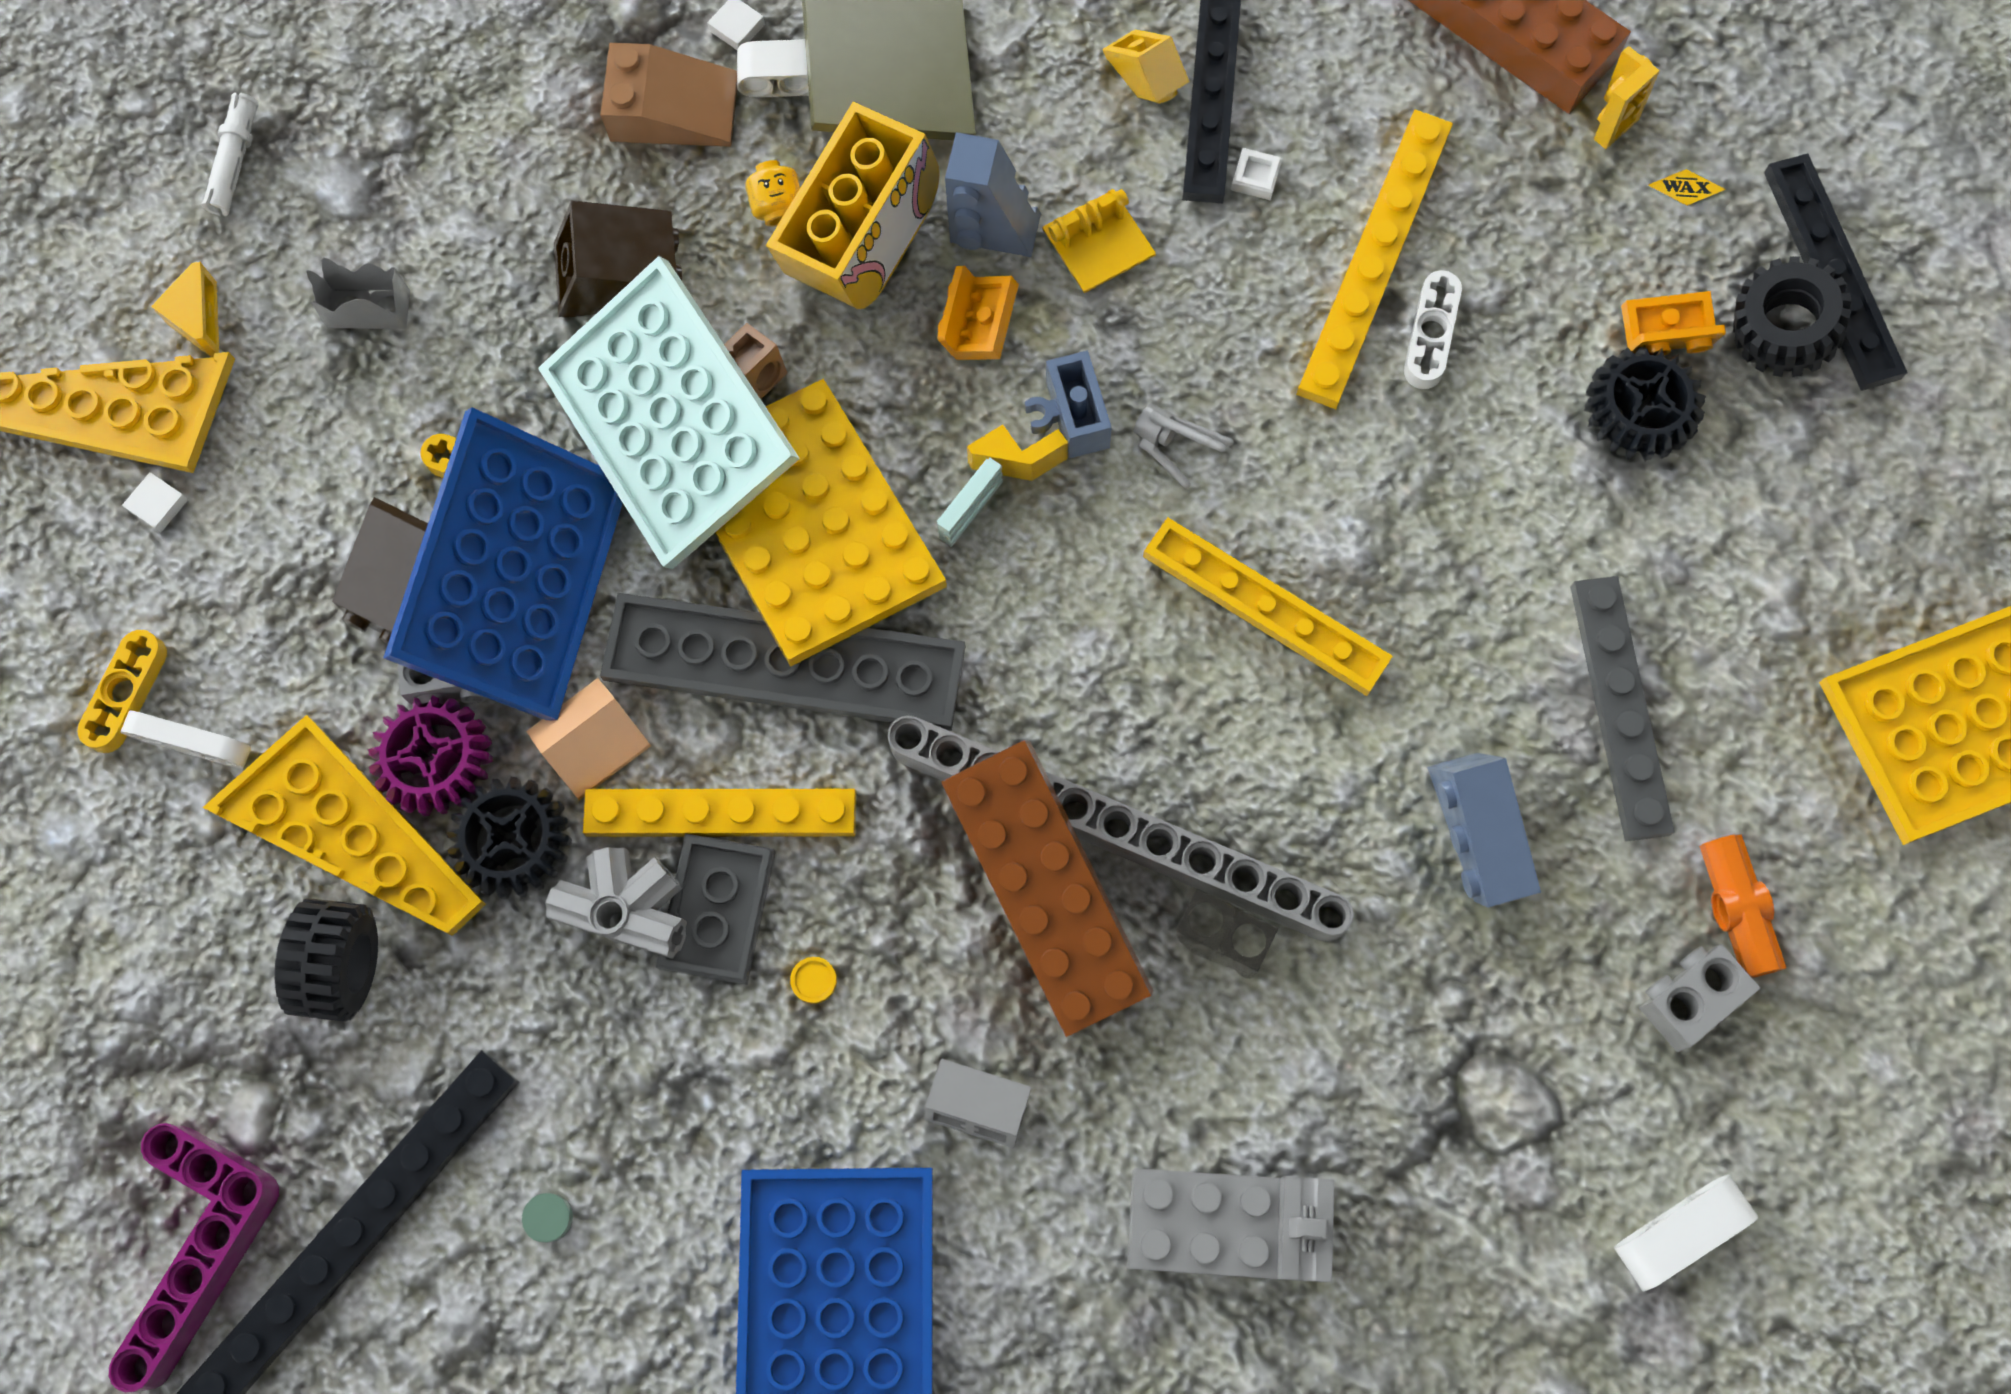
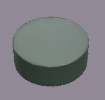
[522,1193,573,1243]

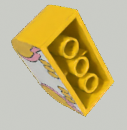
[766,102,940,309]

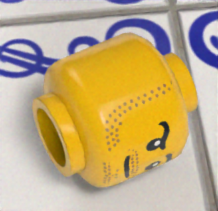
[745,160,801,227]

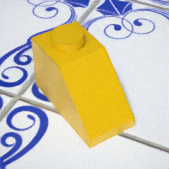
[1102,29,1190,104]

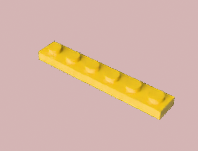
[1143,517,1393,696]
[583,789,856,837]

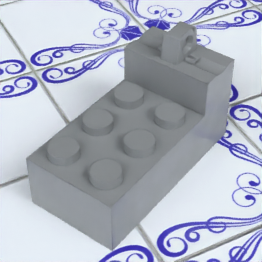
[1127,1168,1334,1282]

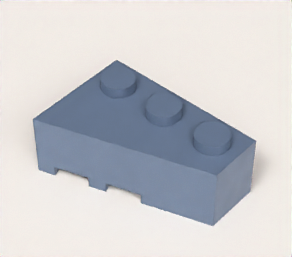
[945,132,1041,257]
[1427,753,1541,908]

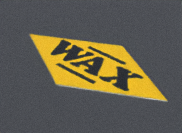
[1647,169,1726,206]

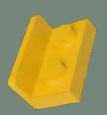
[1594,46,1660,149]

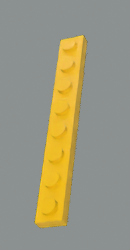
[1296,109,1453,410]

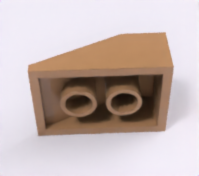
[600,43,737,147]

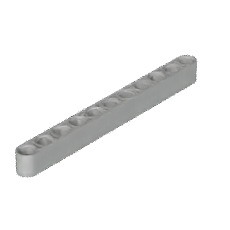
[888,715,1354,942]

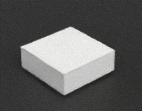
[707,0,765,50]
[1231,148,1283,201]
[122,472,188,533]

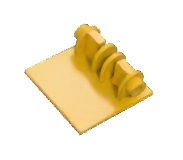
[1042,189,1156,293]

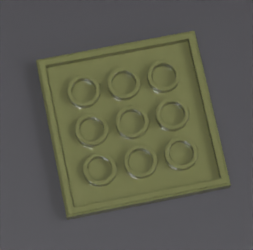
[802,0,976,141]

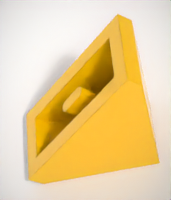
[151,262,219,357]

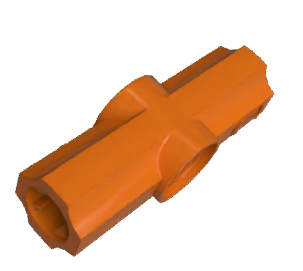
[1699,834,1787,978]

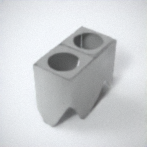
[306,257,410,329]

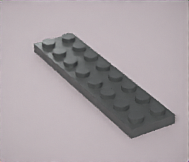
[600,593,966,731]

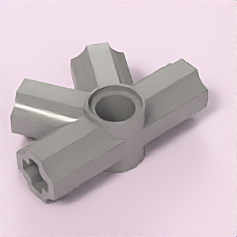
[545,847,687,959]

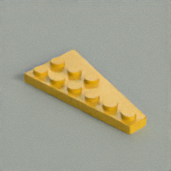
[0,352,235,473]
[202,715,486,936]

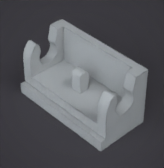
[925,1059,1031,1148]

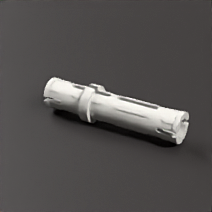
[201,93,259,216]

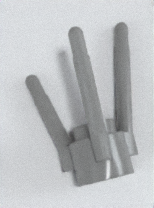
[1134,403,1234,489]

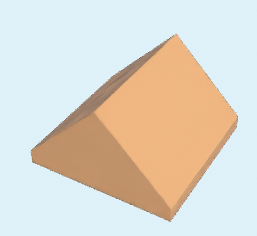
[526,678,651,800]

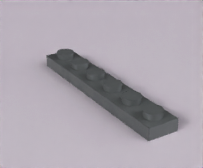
[1570,576,1675,842]

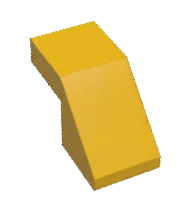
[967,424,1068,481]

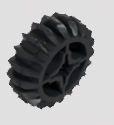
[1584,345,1706,462]
[446,776,572,900]

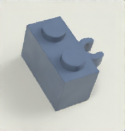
[1025,350,1112,459]

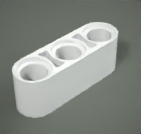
[737,39,809,98]
[1614,1174,1758,1291]

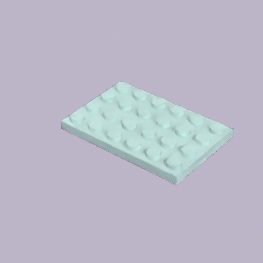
[538,256,800,569]

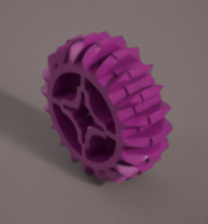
[367,695,493,816]

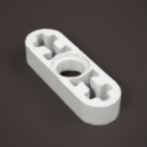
[1404,270,1462,389]
[120,711,252,769]

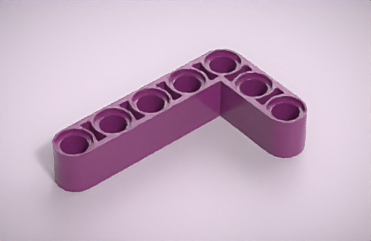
[108,1123,279,1393]

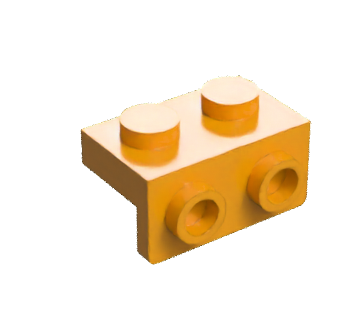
[937,265,1019,360]
[1621,291,1726,356]

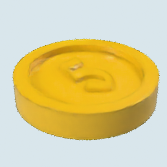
[790,957,837,1004]

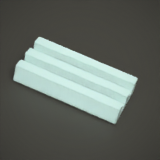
[937,457,1003,547]

